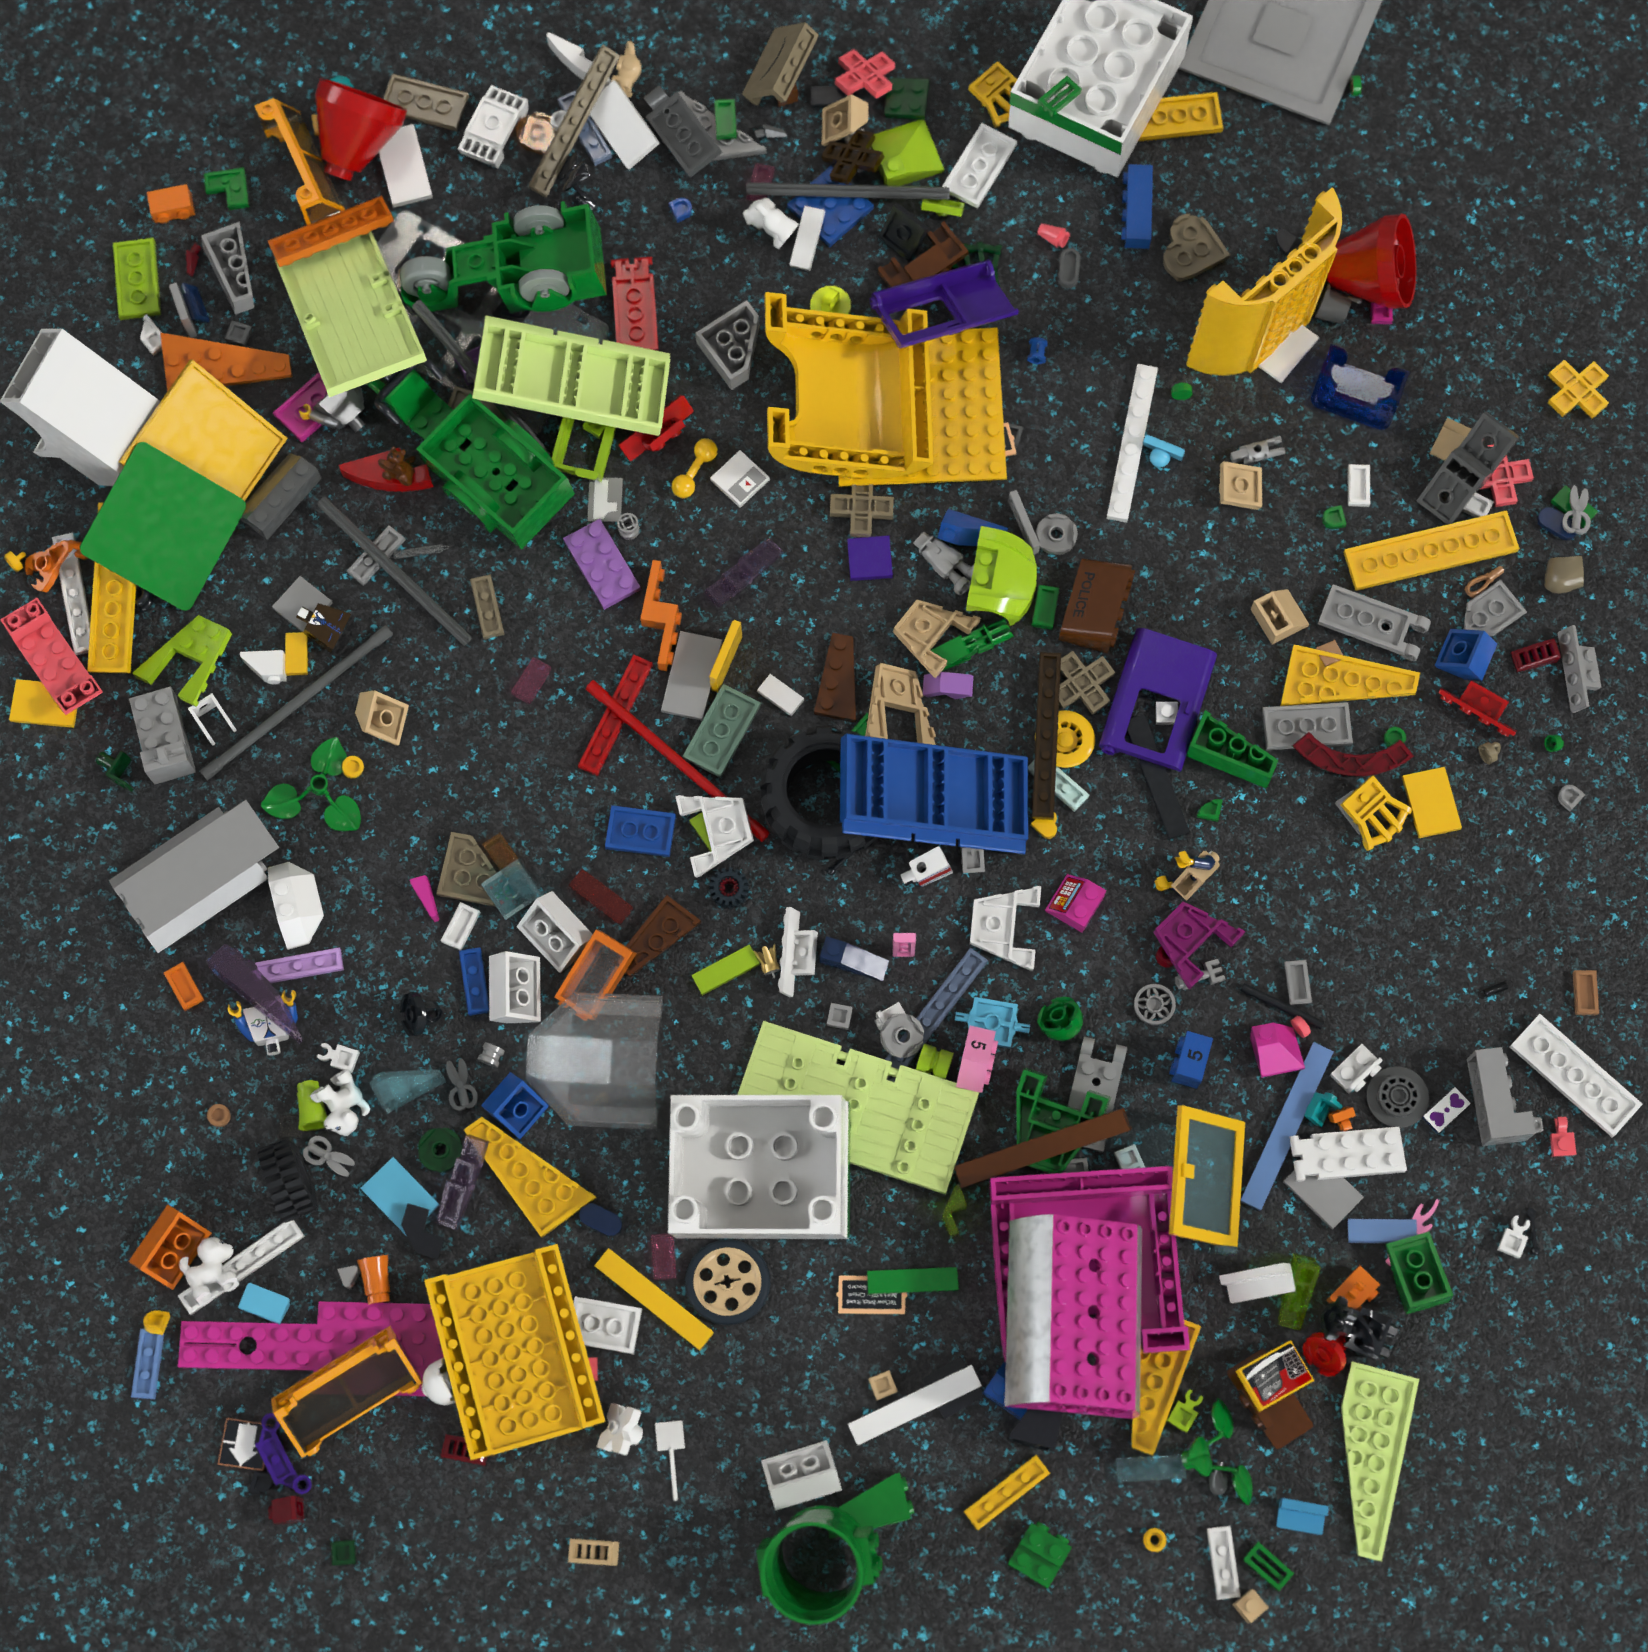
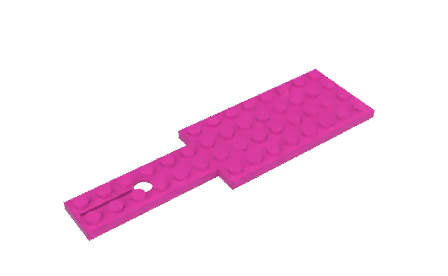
[178,1301,444,1397]

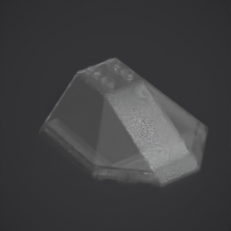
[526,992,663,1130]

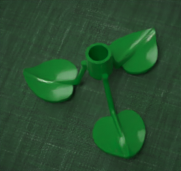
[261,737,361,831]
[1182,1398,1253,1506]

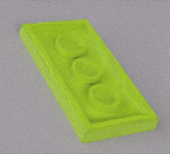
[113,238,161,320]

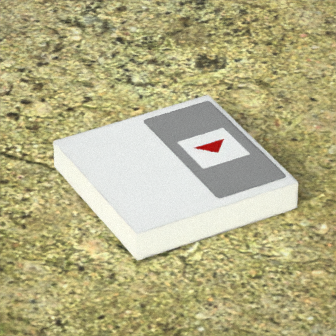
[710,450,770,507]

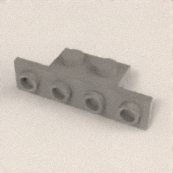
[1558,625,1602,713]

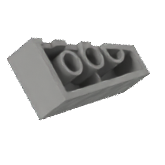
[201,222,254,315]

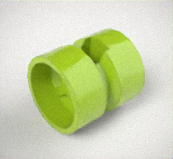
[916,1043,954,1079]

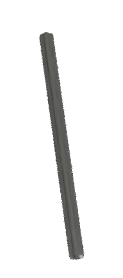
[746,182,950,200]
[412,300,552,458]
[317,497,472,646]

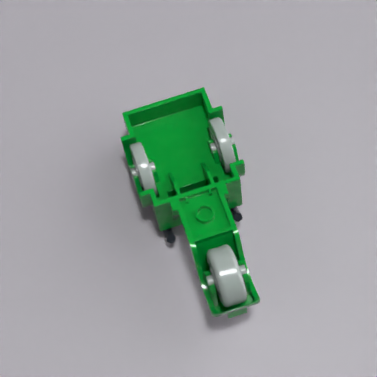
[400,201,607,318]

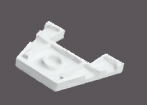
[675,795,754,878]
[970,886,1041,971]

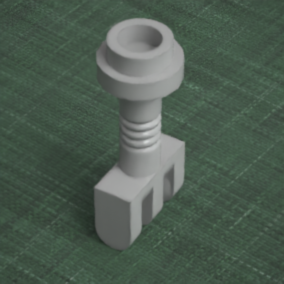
[1175,959,1226,990]

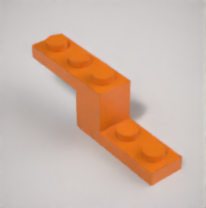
[640,560,682,671]

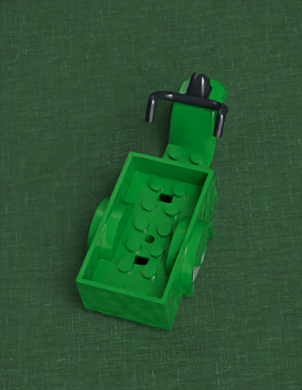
[366,356,575,550]

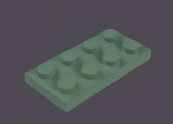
[682,684,761,778]

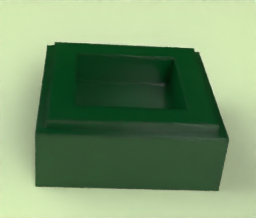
[331,1540,356,1566]

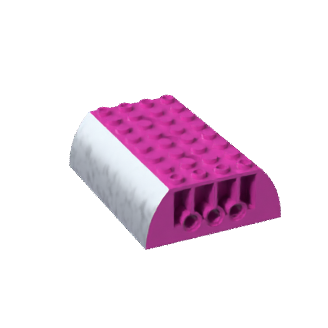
[1005,1214,1142,1419]

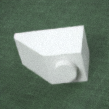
[240,650,287,684]

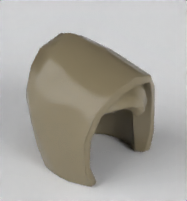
[1544,556,1584,594]

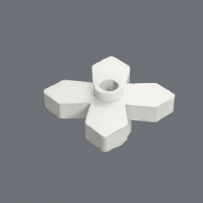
[597,1403,643,1455]

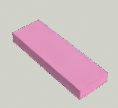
[892,933,916,957]

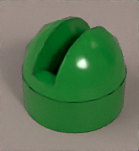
[1544,734,1564,752]

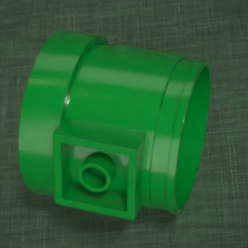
[756,1505,883,1625]

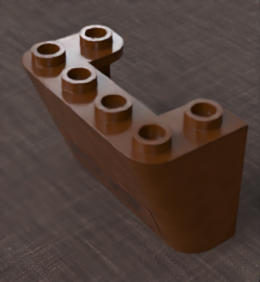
[1058,558,1136,654]

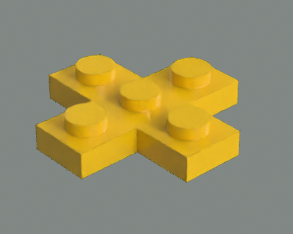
[1548,360,1609,419]

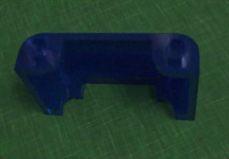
[1311,344,1410,430]

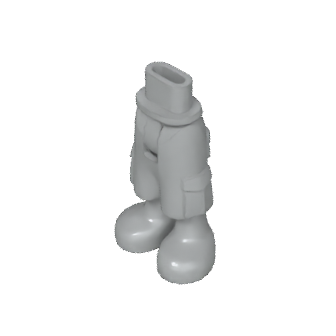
[913,532,974,595]

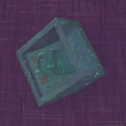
[481,858,543,920]

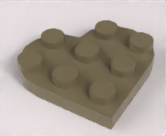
[1163,214,1230,281]

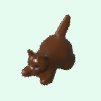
[378,446,416,486]

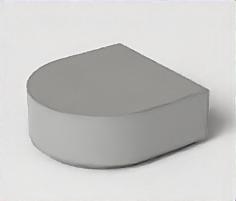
[1558,785,1585,812]

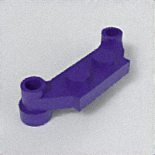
[255,1413,311,1494]

